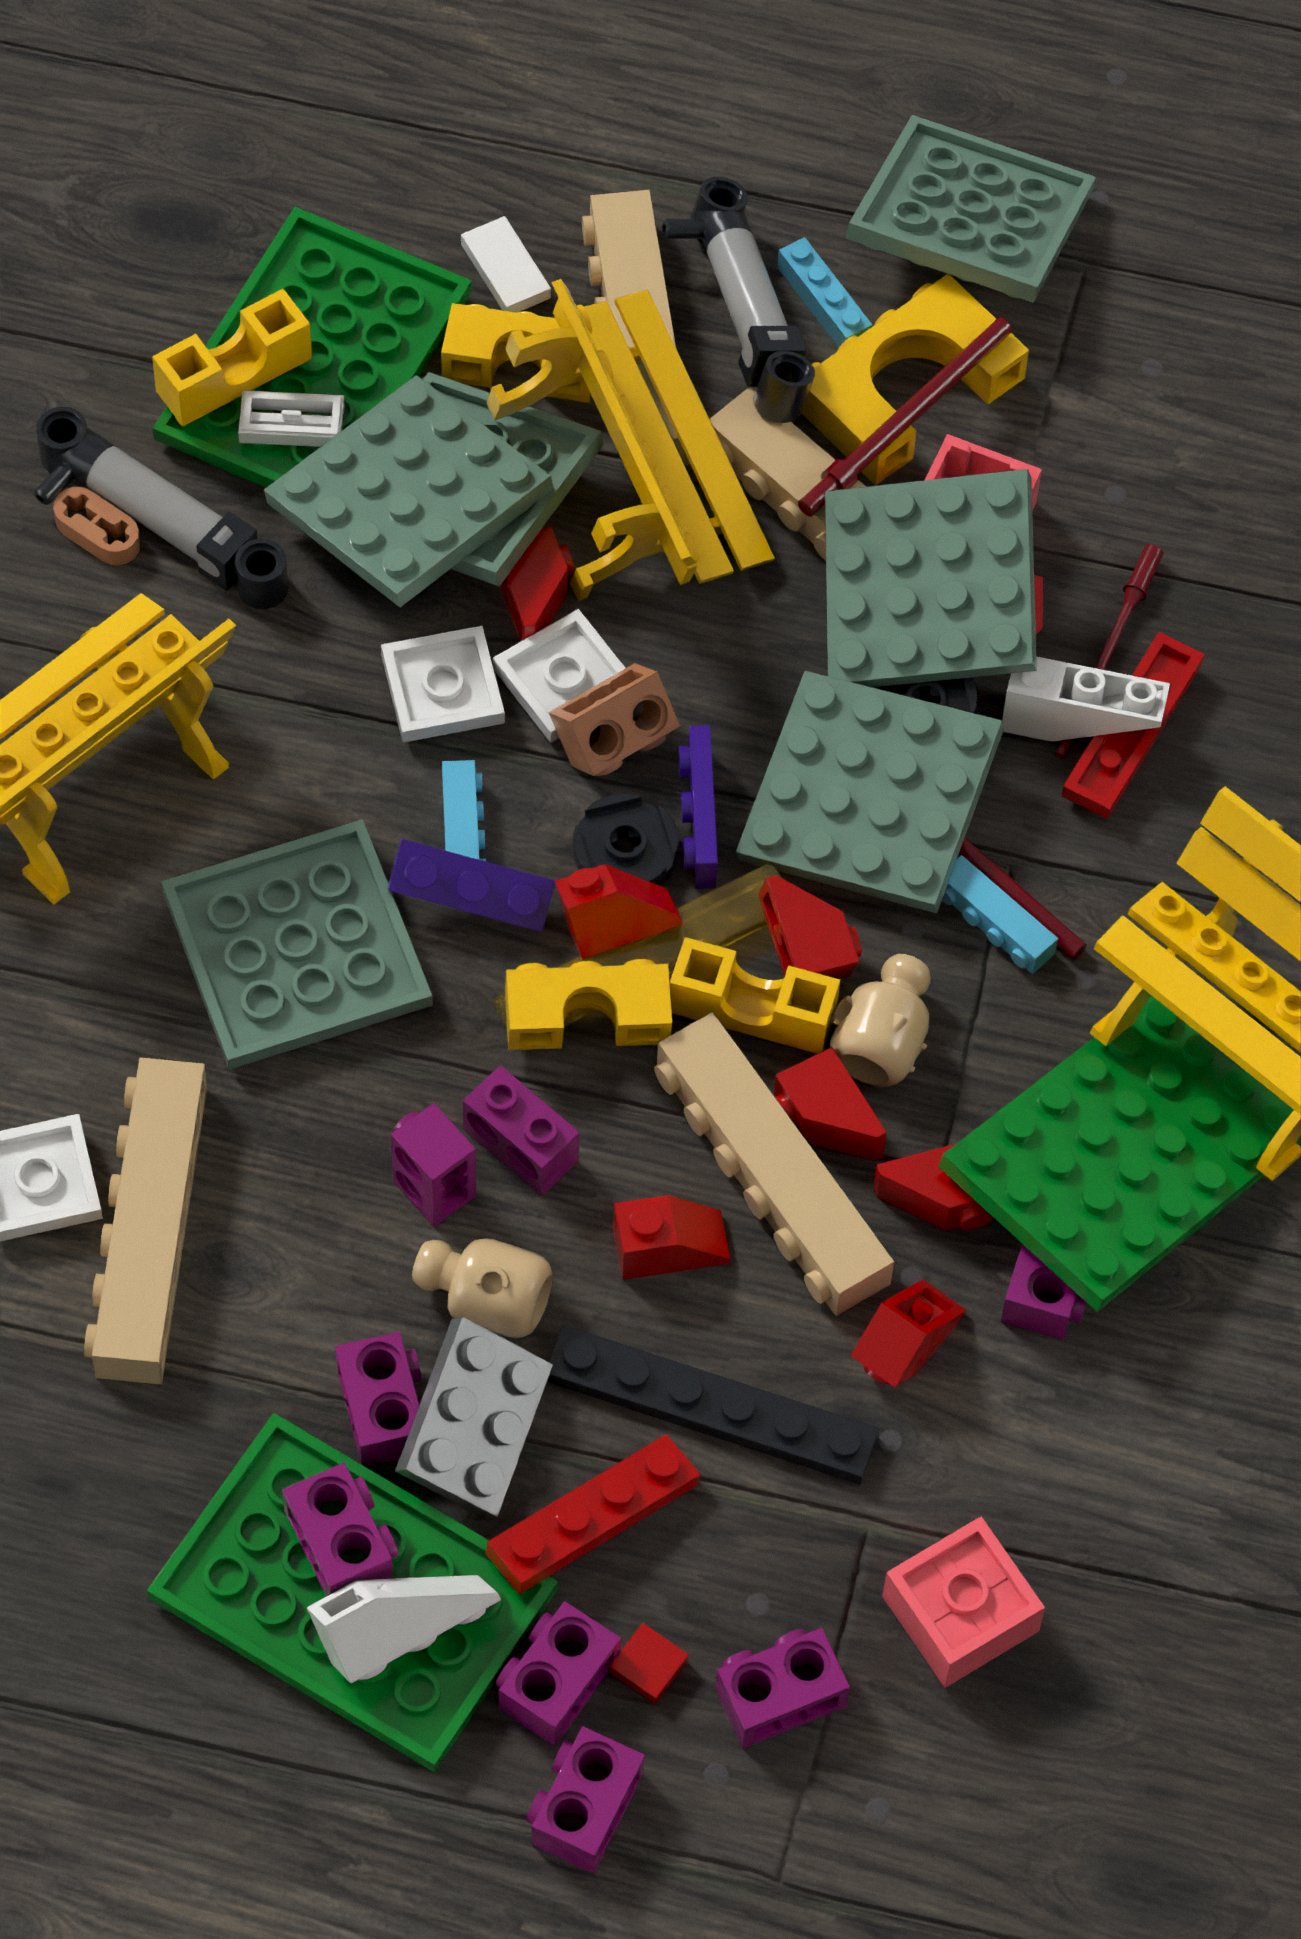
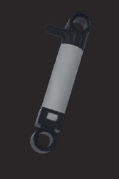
[662,177,815,423]
[34,407,288,609]

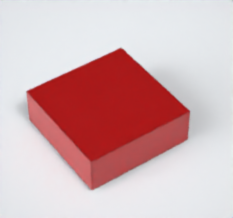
[609,1623,689,1705]

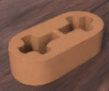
[53,487,140,565]

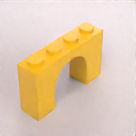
[801,274,1029,486]

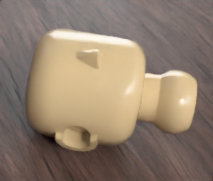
[830,954,931,1087]
[412,1238,553,1338]

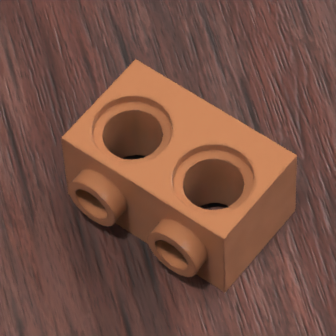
[548,663,680,776]

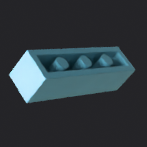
[777,237,873,348]
[442,760,486,861]
[942,855,1058,974]

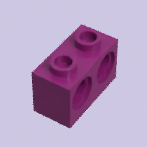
[463,1065,580,1196]
[391,1103,476,1227]
[1000,1244,1086,1340]
[335,1331,422,1467]
[282,1462,398,1597]
[496,1601,621,1747]
[715,1627,850,1749]
[526,1726,645,1874]

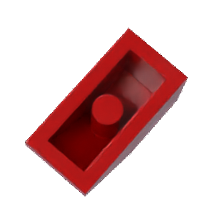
[500,527,574,641]
[555,864,683,959]
[758,875,862,979]
[774,1047,887,1161]
[873,1143,994,1231]
[613,1195,731,1280]
[851,1279,967,1387]

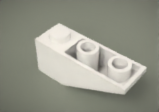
[1002,657,1170,742]
[307,1575,501,1683]

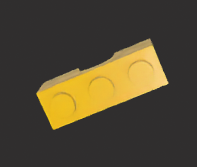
[152,289,312,427]
[441,303,592,403]
[669,937,840,1054]
[505,959,672,1050]

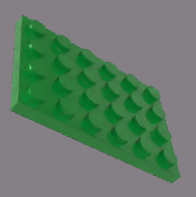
[152,207,472,488]
[938,995,1301,1312]
[147,1413,558,1773]

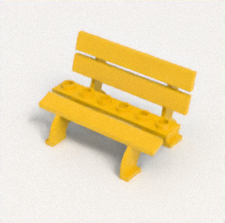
[486,279,775,601]
[0,593,236,905]
[1090,786,1301,1181]

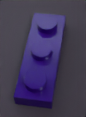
[678,725,718,889]
[387,838,555,932]

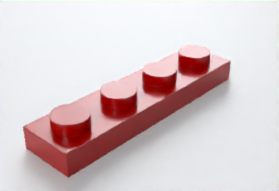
[1061,632,1205,820]
[485,1434,701,1594]

